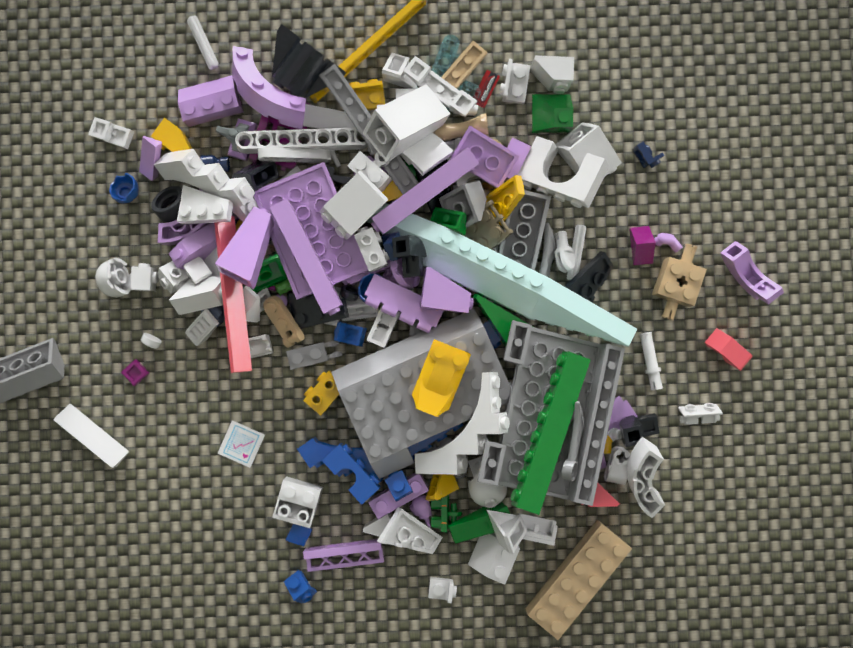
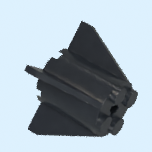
[272,24,346,98]

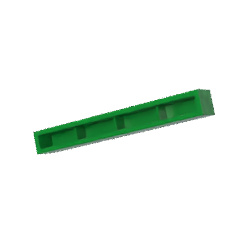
[511,351,591,515]

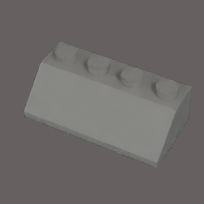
[0,338,65,403]

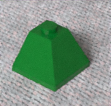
[532,94,573,133]

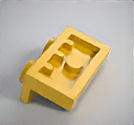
[349,79,386,111]

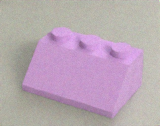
[178,75,243,127]

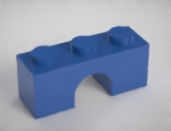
[322,443,380,505]

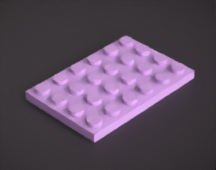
[254,162,369,300]

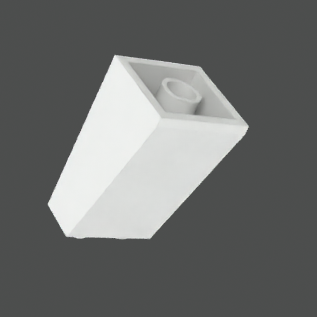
[363,84,450,162]

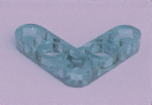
[431,35,481,101]

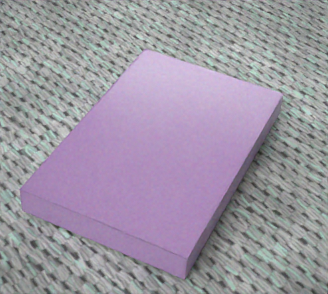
[449,125,519,188]

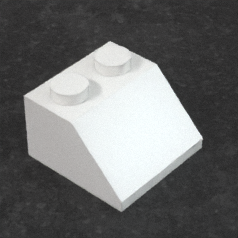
[530,55,574,94]
[468,533,520,585]

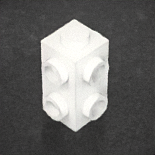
[354,226,390,273]

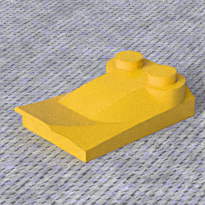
[412,339,471,417]

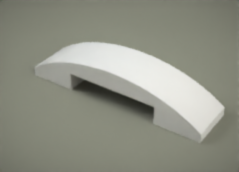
[403,56,477,117]

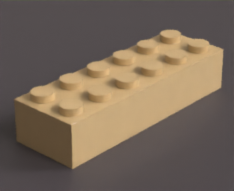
[525,519,632,640]

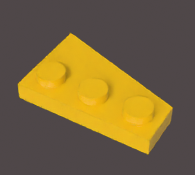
[486,175,525,226]

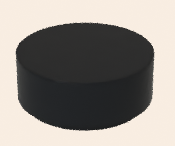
[339,285,359,301]

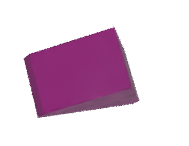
[629,226,656,266]

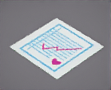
[218,420,265,468]

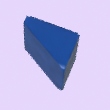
[286,524,313,547]

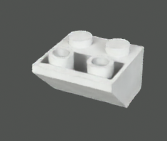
[272,477,323,528]

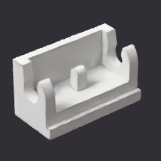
[248,334,273,358]
[518,513,558,546]

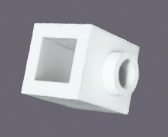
[130,263,159,292]

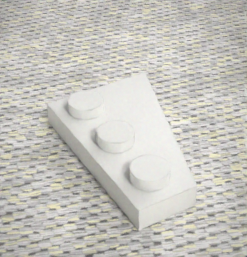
[177,185,233,224]
[377,507,443,554]

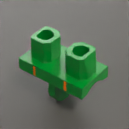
[431,494,462,532]

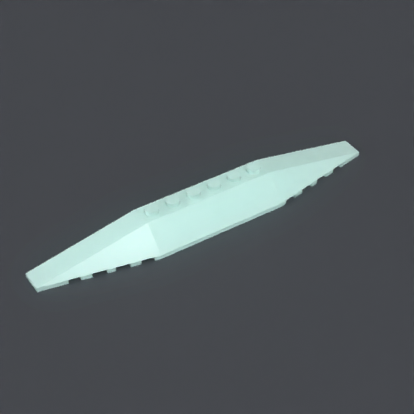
[366,203,637,347]

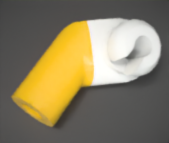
[604,428,622,454]

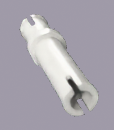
[639,332,663,390]

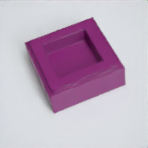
[121,359,149,386]

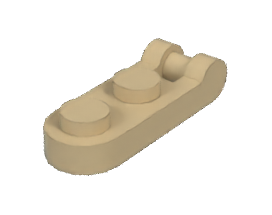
[263,296,305,348]

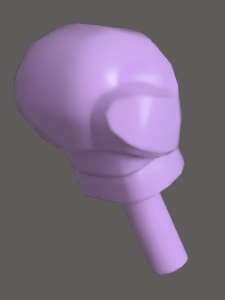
[410,495,432,528]

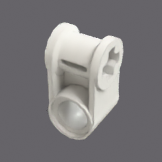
[604,446,630,485]

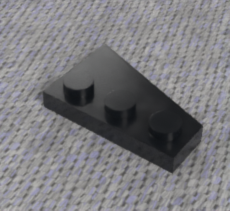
[564,251,614,303]
[287,293,349,329]

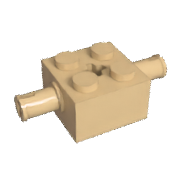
[652,244,707,320]

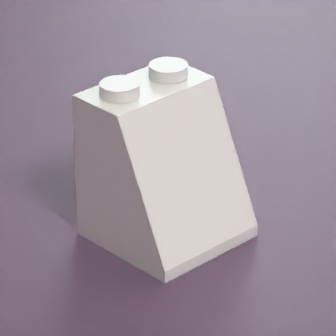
[555,122,622,176]
[319,170,388,240]

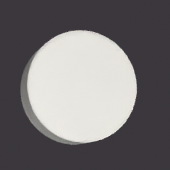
[141,333,162,349]

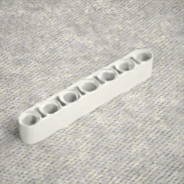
[235,128,368,154]

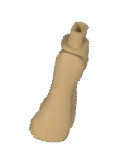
[432,113,489,141]

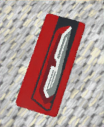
[473,70,500,108]

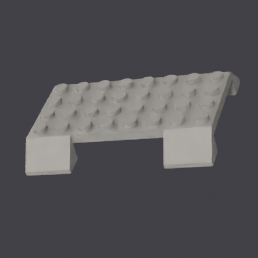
[332,309,511,479]
[477,320,625,506]

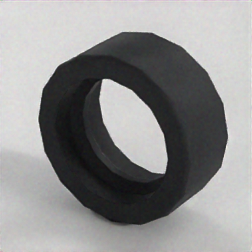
[151,186,182,222]

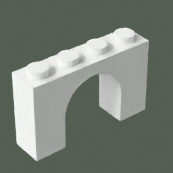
[518,136,609,208]

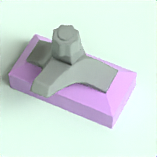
[216,118,258,161]

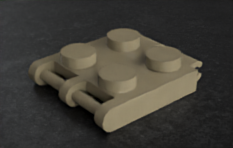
[465,200,514,250]

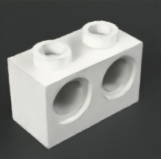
[367,305,400,348]

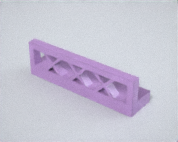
[303,539,384,572]

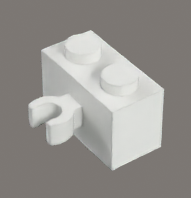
[347,151,392,192]

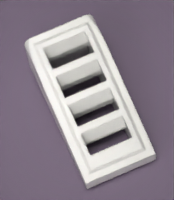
[185,309,219,346]

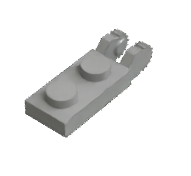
[286,341,342,370]

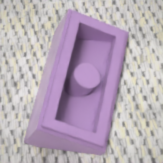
[139,136,162,181]

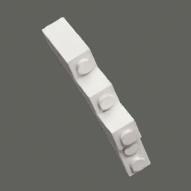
[154,149,259,222]
[415,372,510,475]

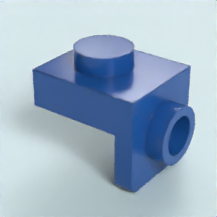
[334,322,367,347]
[385,470,413,502]
[284,570,317,603]

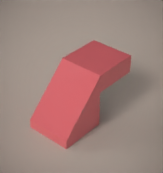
[704,328,753,371]

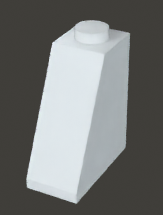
[169,276,223,315]

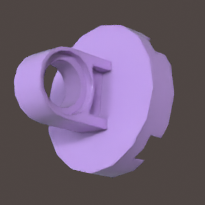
[382,258,420,290]

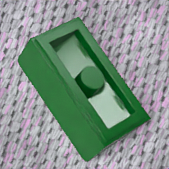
[430,207,466,236]

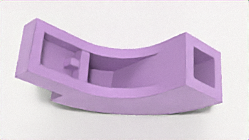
[721,241,784,305]

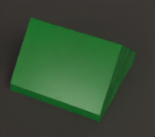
[251,252,288,293]

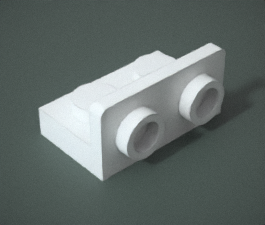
[499,59,531,105]

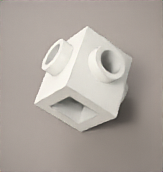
[157,261,189,294]

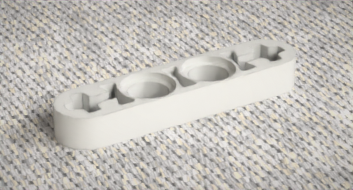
[258,147,331,163]

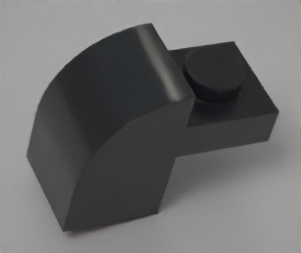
[392,235,427,278]
[619,413,660,447]

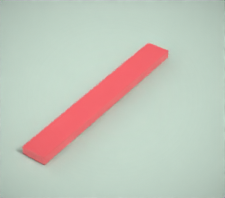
[214,216,252,373]

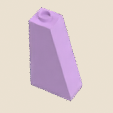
[215,206,274,289]

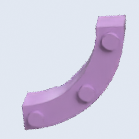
[232,46,306,129]

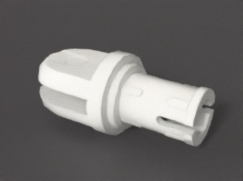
[554,231,575,273]

